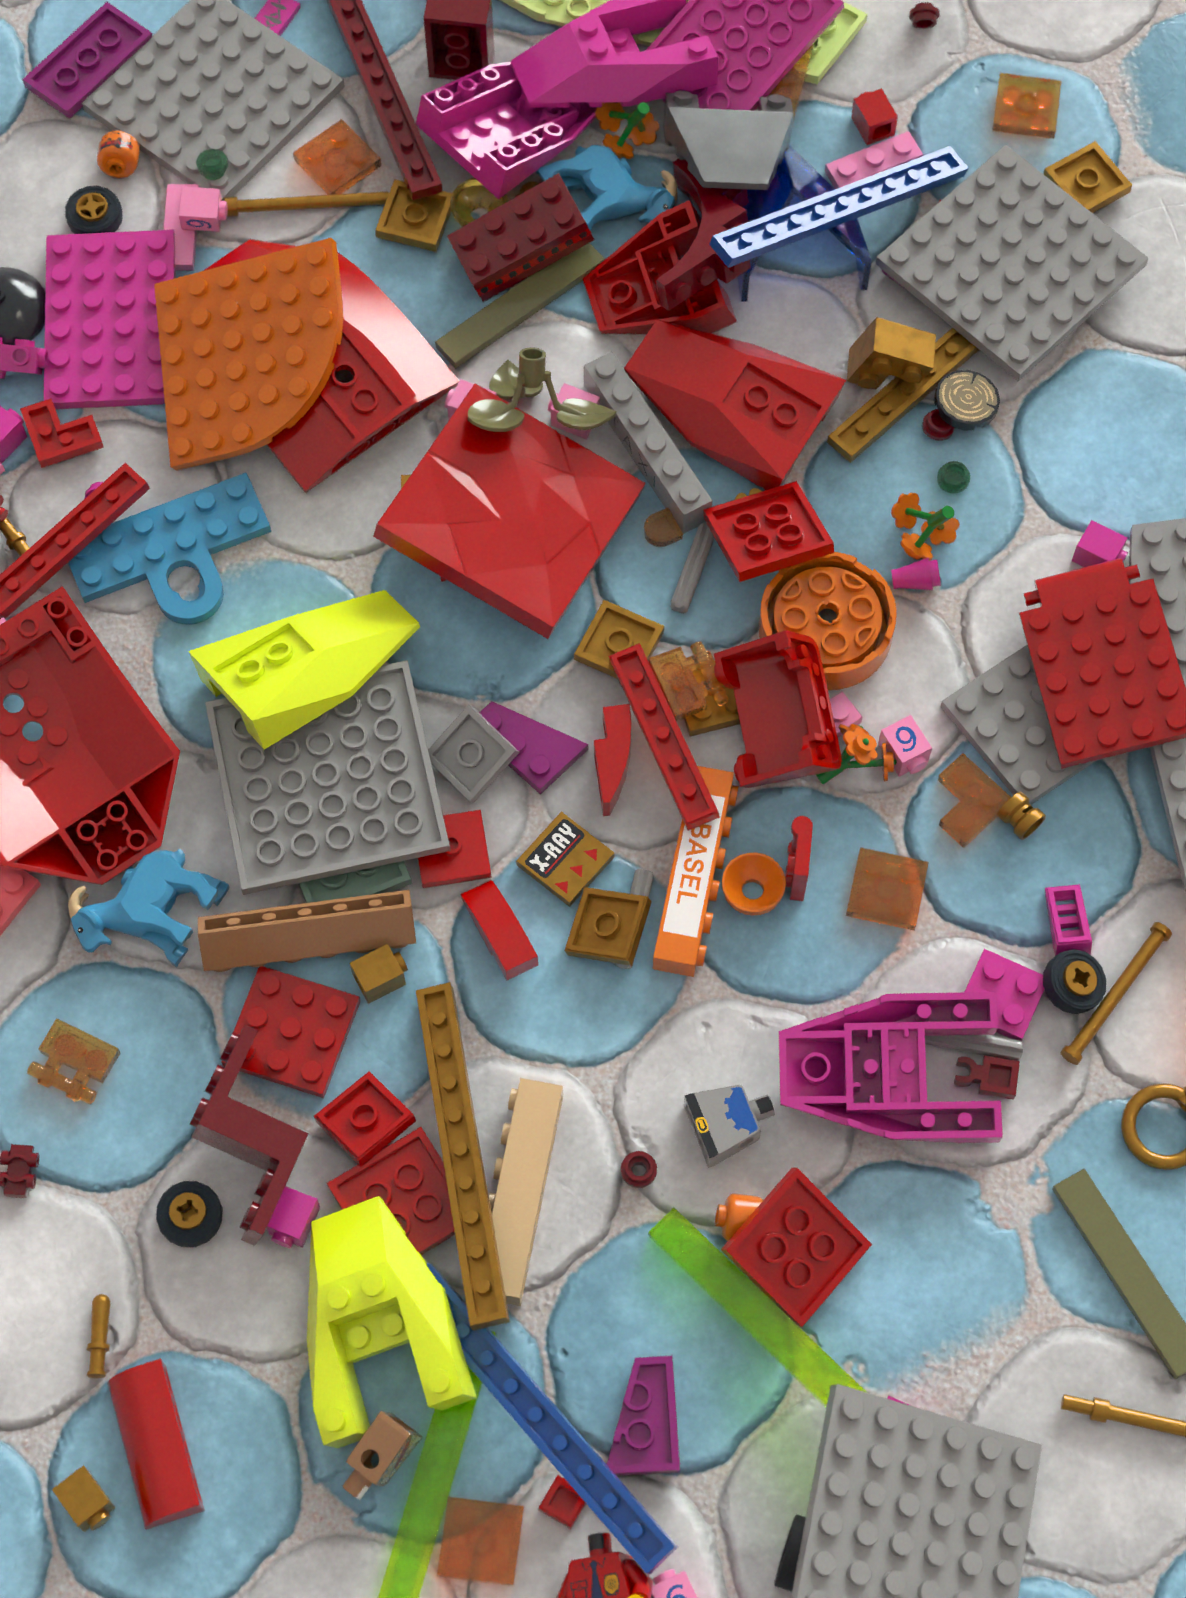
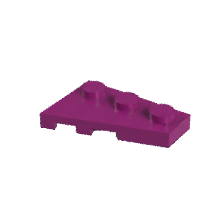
[479,701,588,795]
[607,1356,680,1476]

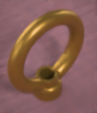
[1121,1084,1186,1170]

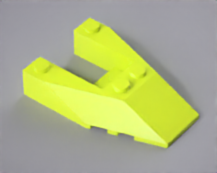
[307,1196,477,1448]

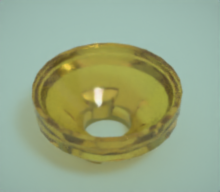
[450,178,508,227]

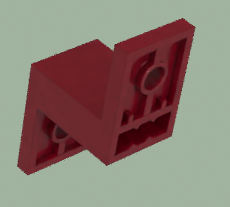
[189,1025,309,1246]

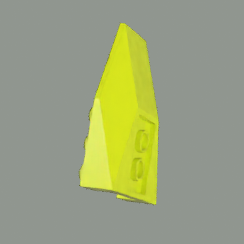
[188,590,420,750]

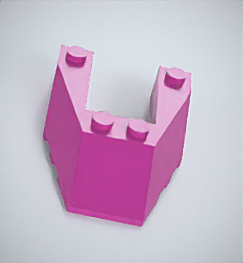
[510,0,718,108]
[779,992,1003,1143]

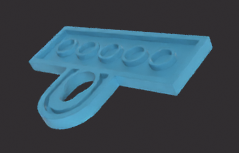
[68,473,272,624]

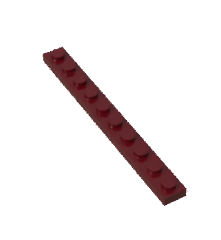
[326,0,442,201]

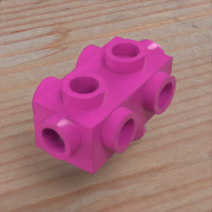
[0,337,49,379]

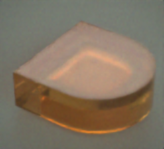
[644,508,683,547]

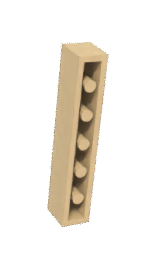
[489,1078,563,1306]

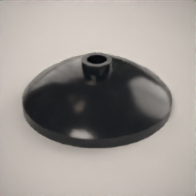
[0,267,45,345]

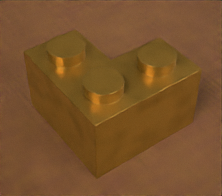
[847,317,936,390]

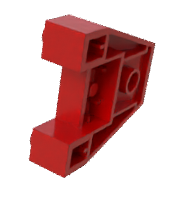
[583,200,737,334]

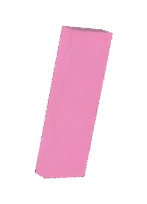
[164,184,199,271]

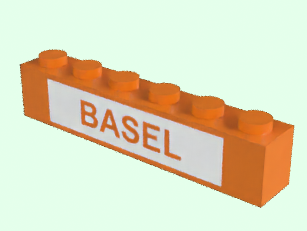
[653,766,739,977]

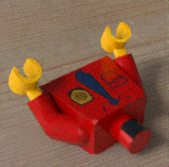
[556,1533,653,1598]

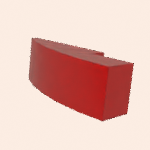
[594,704,632,816]
[460,880,538,980]

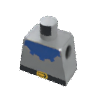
[684,1085,775,1168]

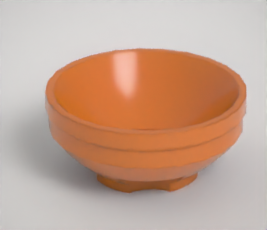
[722,852,786,916]

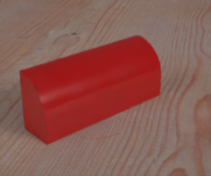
[108,1358,205,1530]

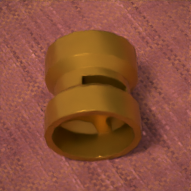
[997,791,1046,840]

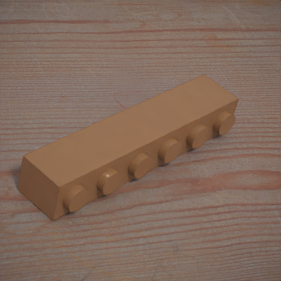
[198,890,416,972]

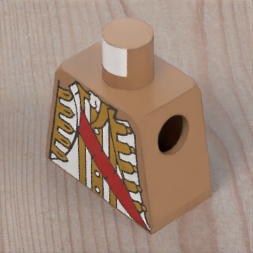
[342,1411,422,1500]

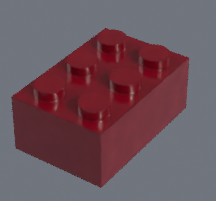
[423,0,495,80]

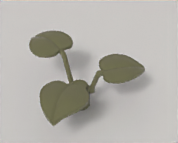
[468,347,617,432]

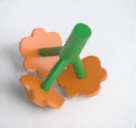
[595,102,660,159]
[891,492,960,561]
[816,724,897,784]

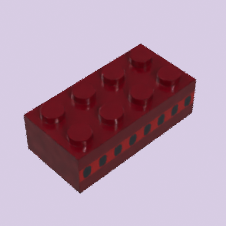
[447,173,595,302]

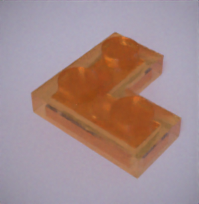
[938,753,1011,848]

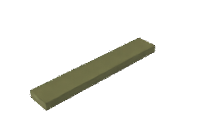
[435,243,605,369]
[1052,1168,1186,1379]

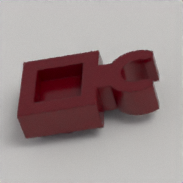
[954,1056,1020,1100]

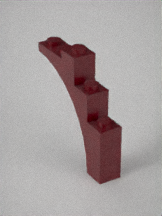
[656,158,751,311]

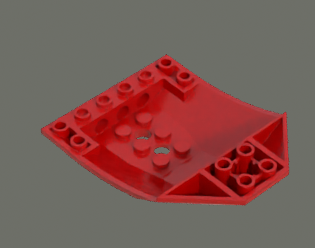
[203,239,459,493]
[0,586,180,885]

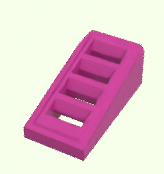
[1045,884,1092,956]

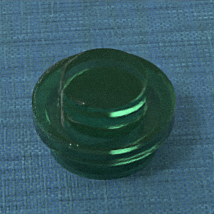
[196,149,228,180]
[937,461,970,494]

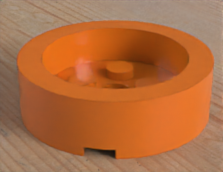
[759,552,897,691]

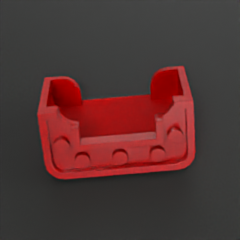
[714,630,842,788]

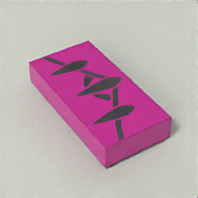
[254,0,301,36]

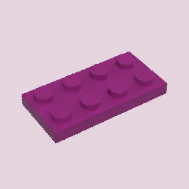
[22,2,153,119]

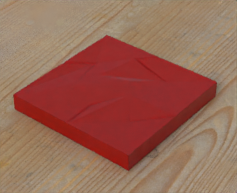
[373,383,646,639]

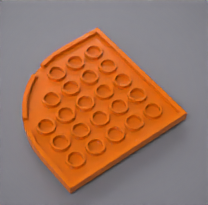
[154,238,343,471]

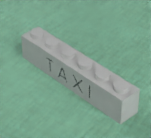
[584,351,713,534]

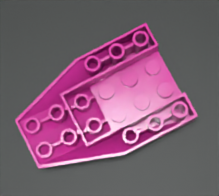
[416,62,597,199]

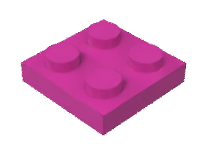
[965,949,1045,1041]

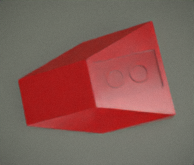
[624,320,846,490]

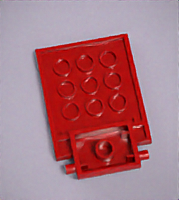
[1019,558,1186,769]

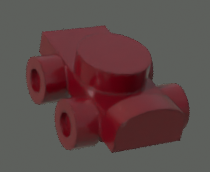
[0,1144,40,1198]

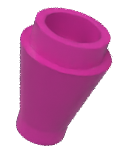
[891,557,941,590]

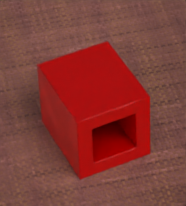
[851,88,898,145]

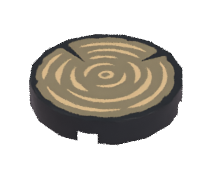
[934,370,1000,431]

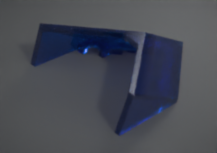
[737,146,872,302]

